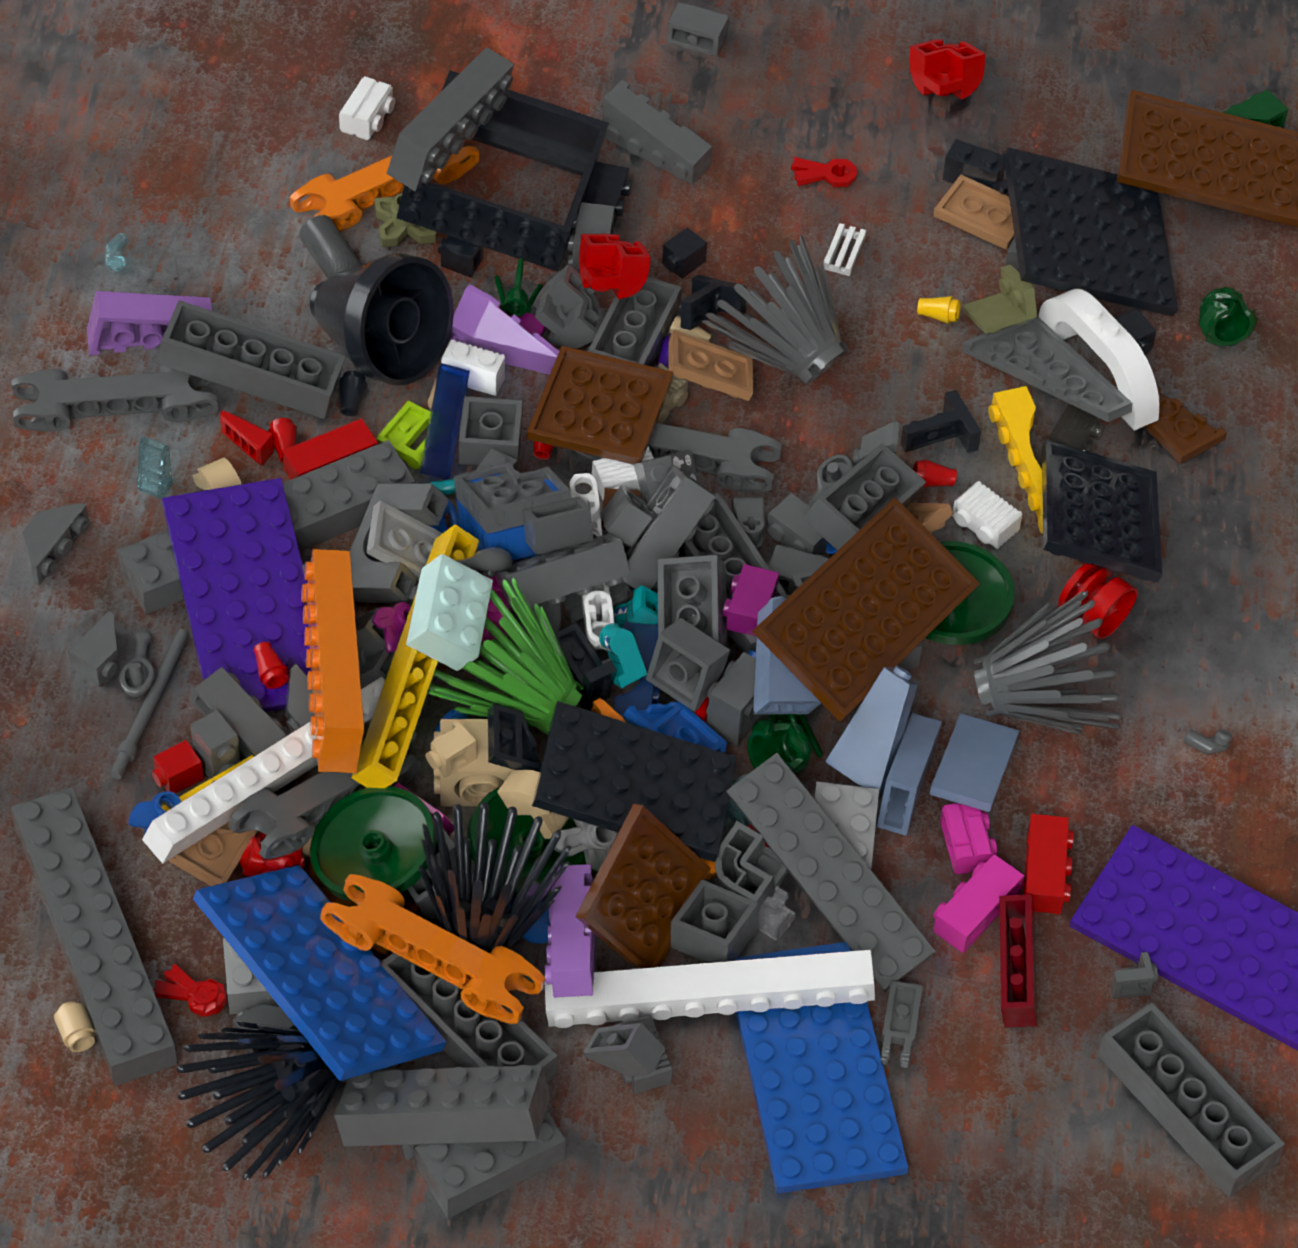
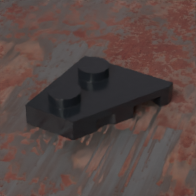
[488,704,541,772]

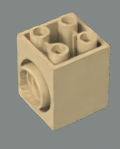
[434,719,513,806]

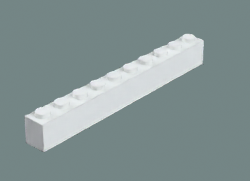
[142,677,385,864]
[545,950,875,1028]

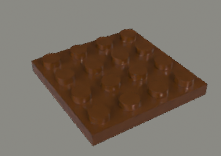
[527,346,673,465]
[575,804,711,969]

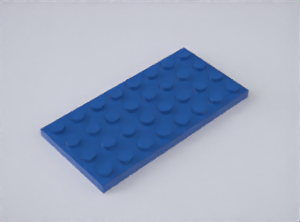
[193,865,447,1081]
[735,942,908,1194]

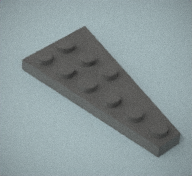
[962,316,1132,422]

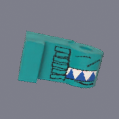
[613,585,658,628]
[599,623,647,688]

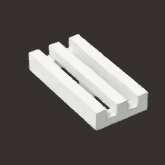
[823,223,866,276]

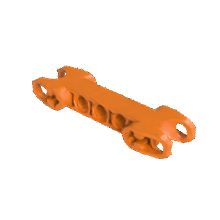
[290,146,479,232]
[320,874,545,1024]

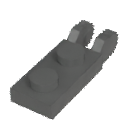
[881,980,923,1069]

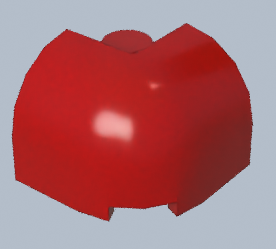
[909,39,986,100]
[579,234,651,299]

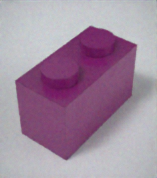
[723,564,779,636]

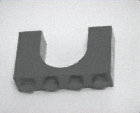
[350,484,449,604]

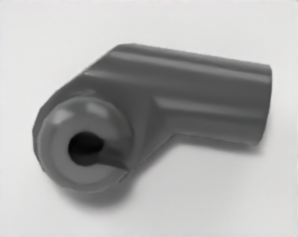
[1184,729,1232,754]

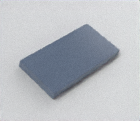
[930,713,1019,812]

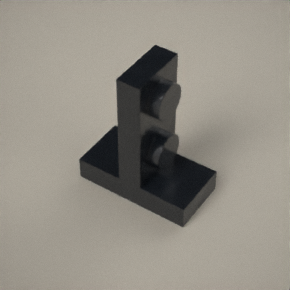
[679,275,747,330]
[900,390,981,453]
[554,622,617,709]

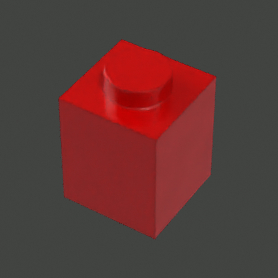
[152,740,203,794]

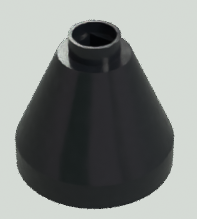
[310,253,454,385]

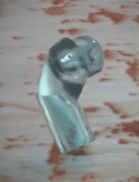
[105,233,128,271]

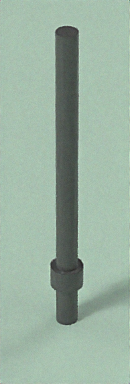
[110,629,190,780]

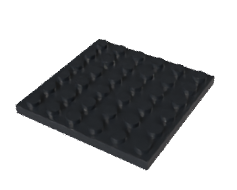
[1003,147,1178,316]

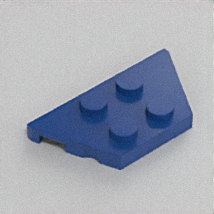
[622,702,727,753]

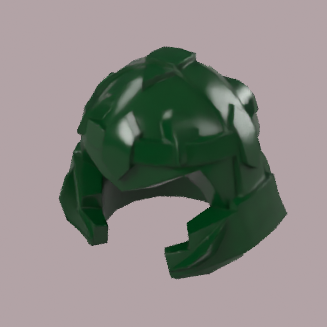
[1198,287,1258,346]
[748,720,812,775]

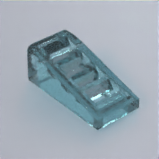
[137,437,173,499]

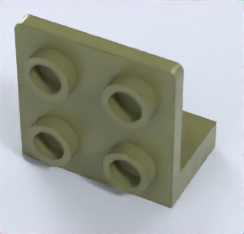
[963,264,1037,333]

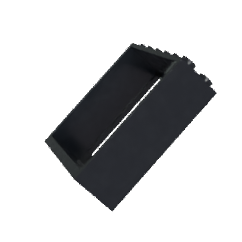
[396,70,609,272]

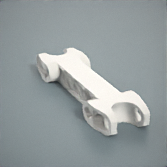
[570,473,614,664]

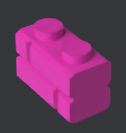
[940,803,997,875]

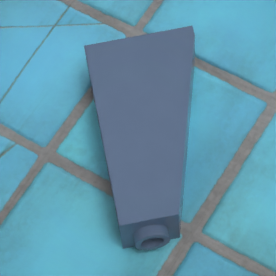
[753,596,821,714]
[825,665,918,796]
[877,713,942,836]

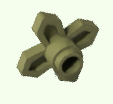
[374,193,437,247]

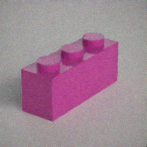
[933,854,1025,954]

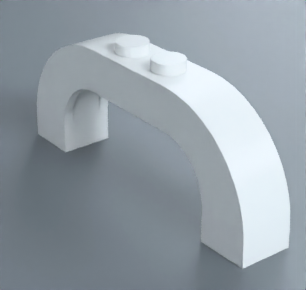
[1038,289,1159,430]

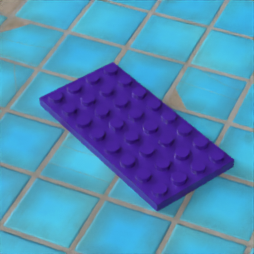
[162,478,311,712]
[1069,825,1298,1050]

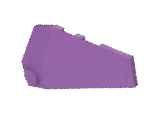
[449,284,559,375]

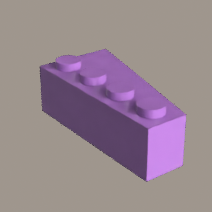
[87,291,212,355]
[545,864,596,998]

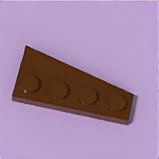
[1110,378,1227,464]

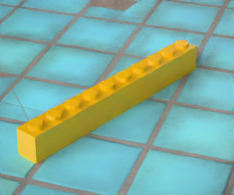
[351,524,479,789]

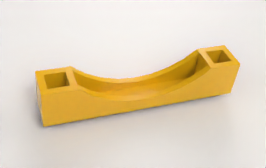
[988,386,1043,534]

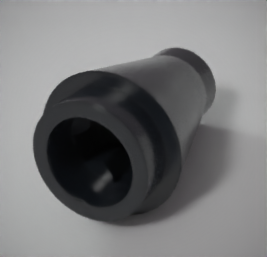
[339,371,368,416]

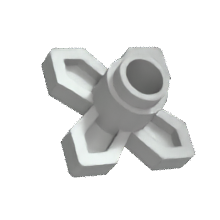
[554,819,618,874]

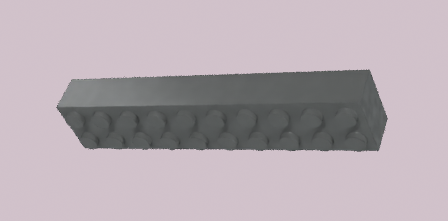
[118,440,416,615]
[11,787,177,1086]

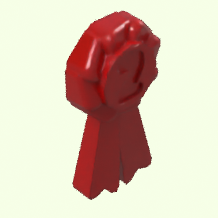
[791,157,857,188]
[153,964,228,1017]

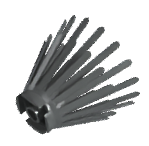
[701,235,849,385]
[974,590,1122,734]

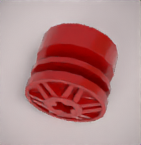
[1057,564,1138,639]

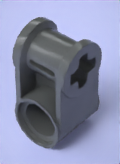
[732,497,765,550]

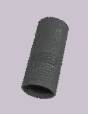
[299,215,362,278]

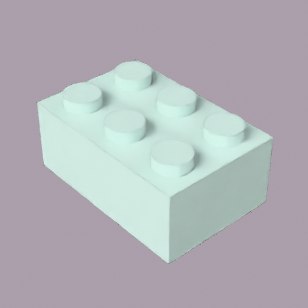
[406,554,493,671]

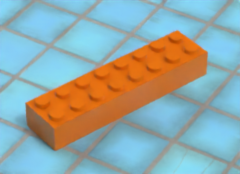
[301,549,364,773]

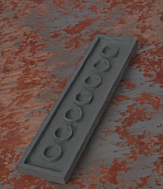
[727,753,935,992]

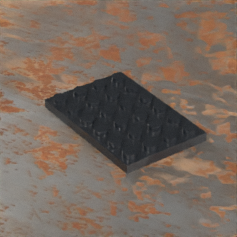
[1042,439,1162,583]
[532,701,736,862]

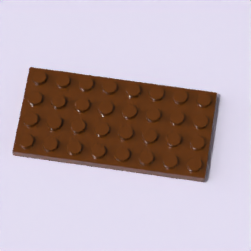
[1117,89,1298,228]
[752,497,980,721]

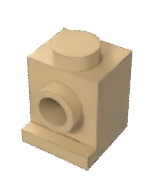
[426,720,477,777]

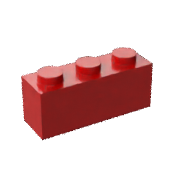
[282,418,378,480]
[1023,814,1074,914]

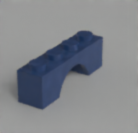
[613,622,660,723]

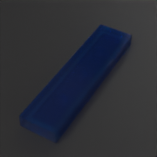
[419,363,470,480]

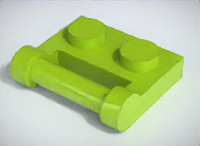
[376,401,452,469]

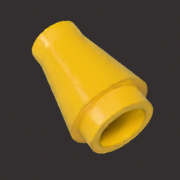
[917,296,961,324]

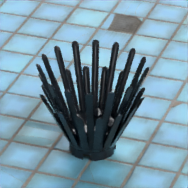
[419,802,571,953]
[176,1022,347,1180]

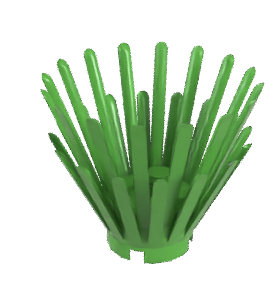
[427,578,584,735]

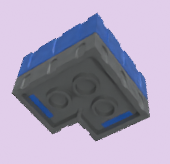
[454,462,571,560]

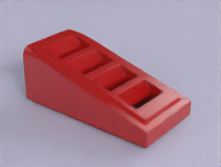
[220,410,274,466]

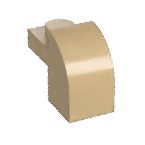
[192,457,242,490]
[497,770,569,839]

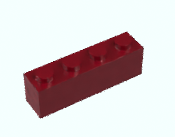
[999,894,1037,1028]

